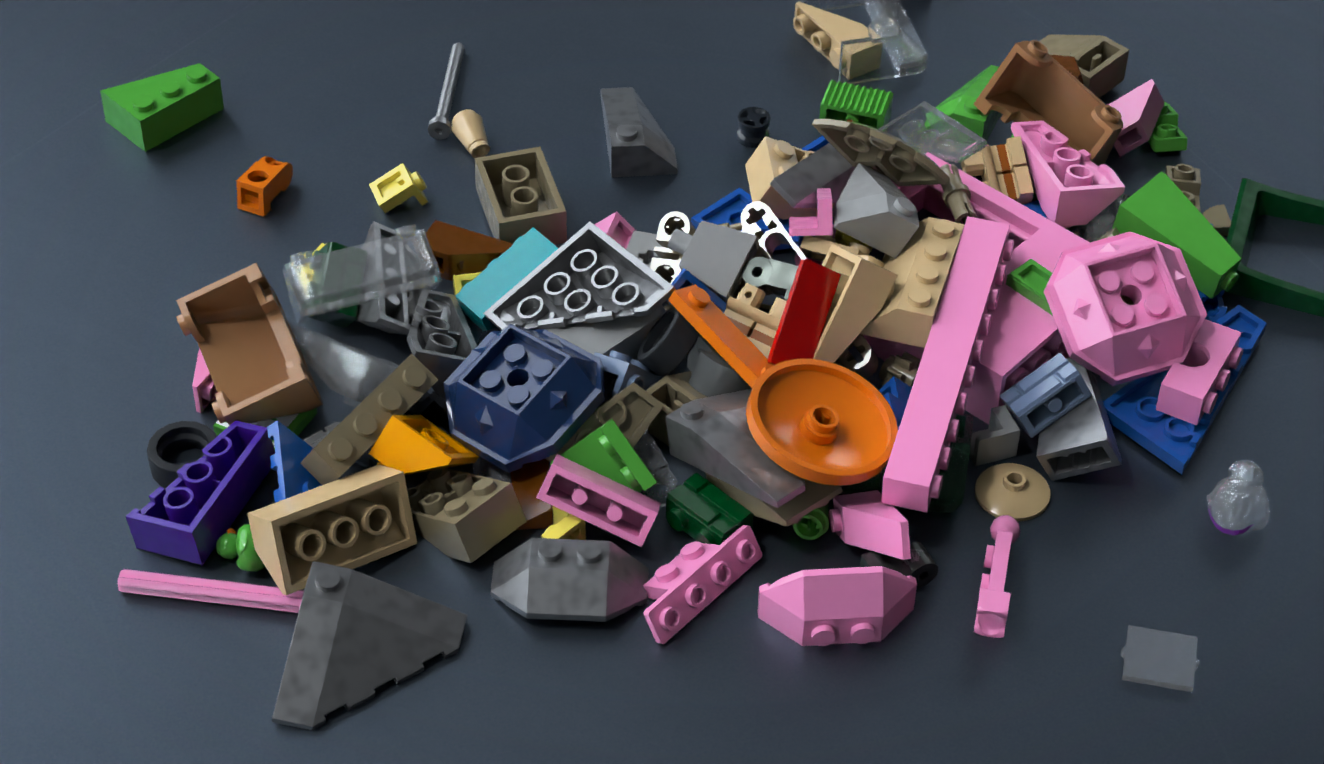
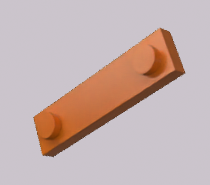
[668,284,773,388]

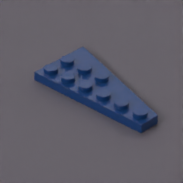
[1103,305,1267,474]

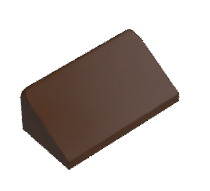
[511,458,553,530]

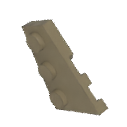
[545,383,664,462]

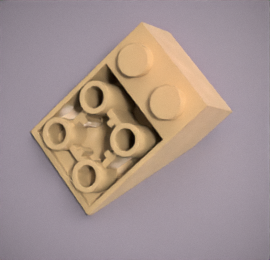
[745,136,835,220]

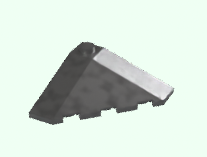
[483,222,676,330]
[665,389,805,508]
[272,561,467,731]

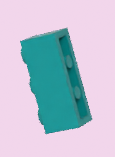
[455,227,558,331]

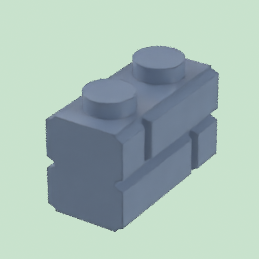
[999,353,1092,438]

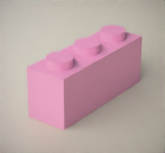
[536,454,661,547]

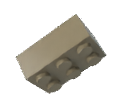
[474,147,567,245]

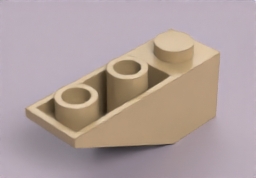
[793,2,881,78]

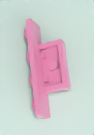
[643,525,762,644]

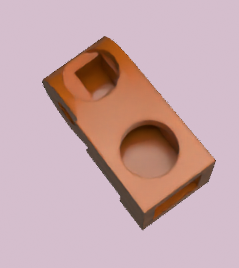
[236,156,293,217]

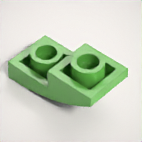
[1148,102,1188,152]

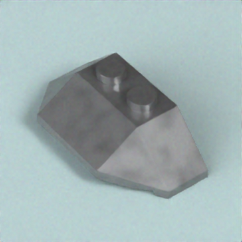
[356,221,430,335]
[491,538,649,622]

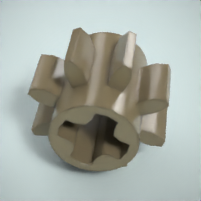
[879,351,920,387]

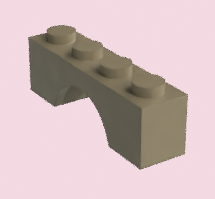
[300,354,438,485]

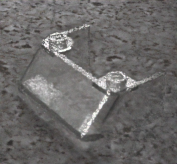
[804,0,928,84]
[282,224,443,325]

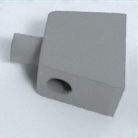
[667,221,760,303]

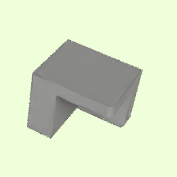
[962,405,1020,466]

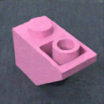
[1108,79,1164,157]

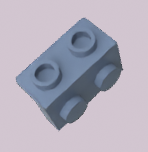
[594,350,663,397]

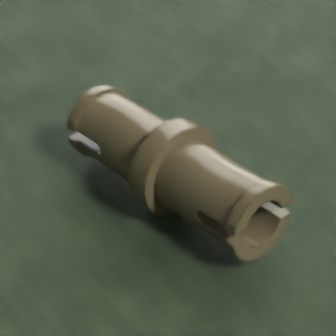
[940,164,978,225]

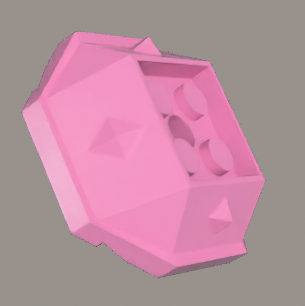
[1043,232,1207,386]

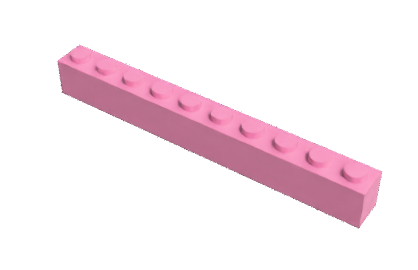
[881,216,1014,513]

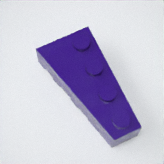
[125,420,275,565]

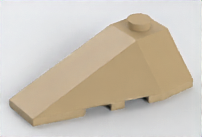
[813,244,898,363]

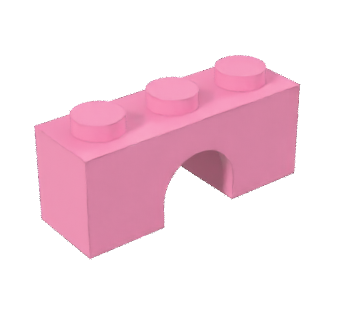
[1156,319,1243,425]

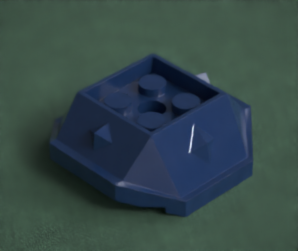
[444,324,605,473]

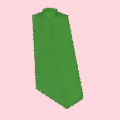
[1112,171,1242,299]

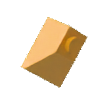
[368,415,479,475]

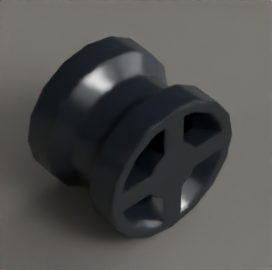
[737,107,771,148]

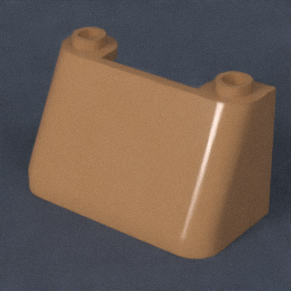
[973,40,1123,166]
[176,263,323,425]

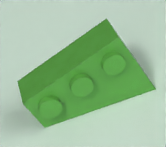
[100,63,224,152]

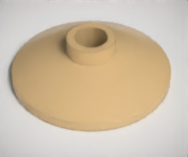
[975,463,1051,522]

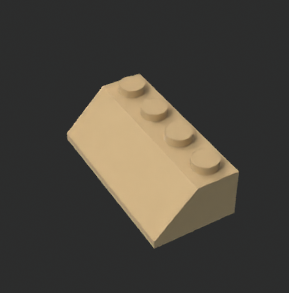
[860,217,964,348]
[247,464,417,595]

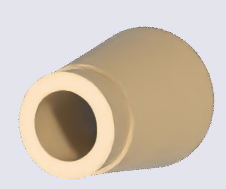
[452,109,490,158]

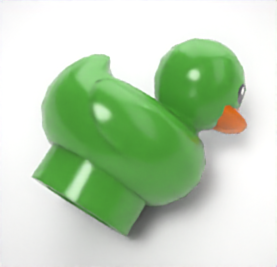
[216,524,265,572]

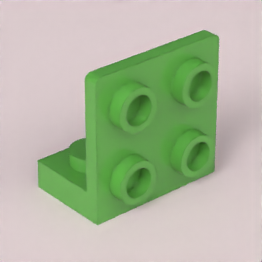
[550,419,657,492]

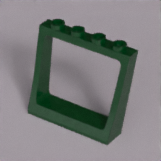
[1224,178,1324,317]

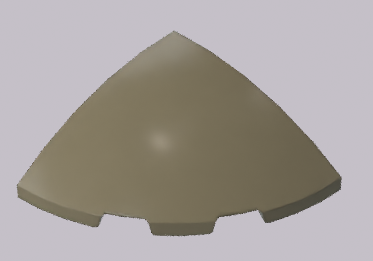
[812,119,950,186]

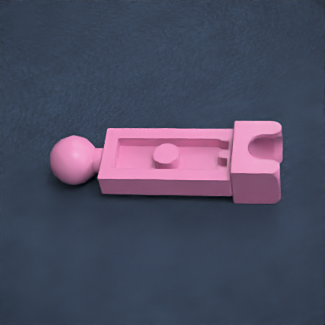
[973,515,1020,638]

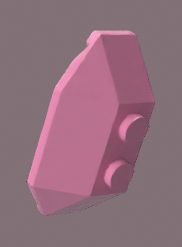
[757,566,917,646]

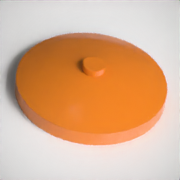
[746,359,898,486]

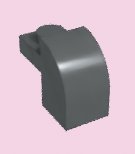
[687,335,752,397]

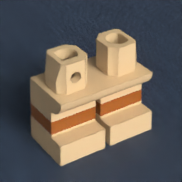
[961,136,1034,205]
[724,283,787,359]

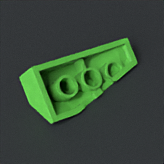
[919,65,1001,150]

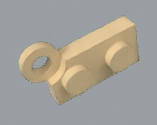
[800,235,885,268]

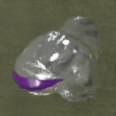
[1207,459,1270,536]

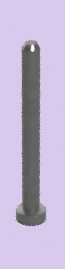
[428,42,465,140]

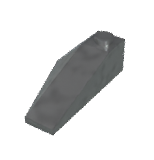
[600,87,678,178]
[407,288,477,400]

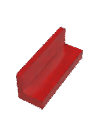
[767,259,841,365]

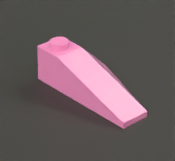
[1011,120,1125,228]

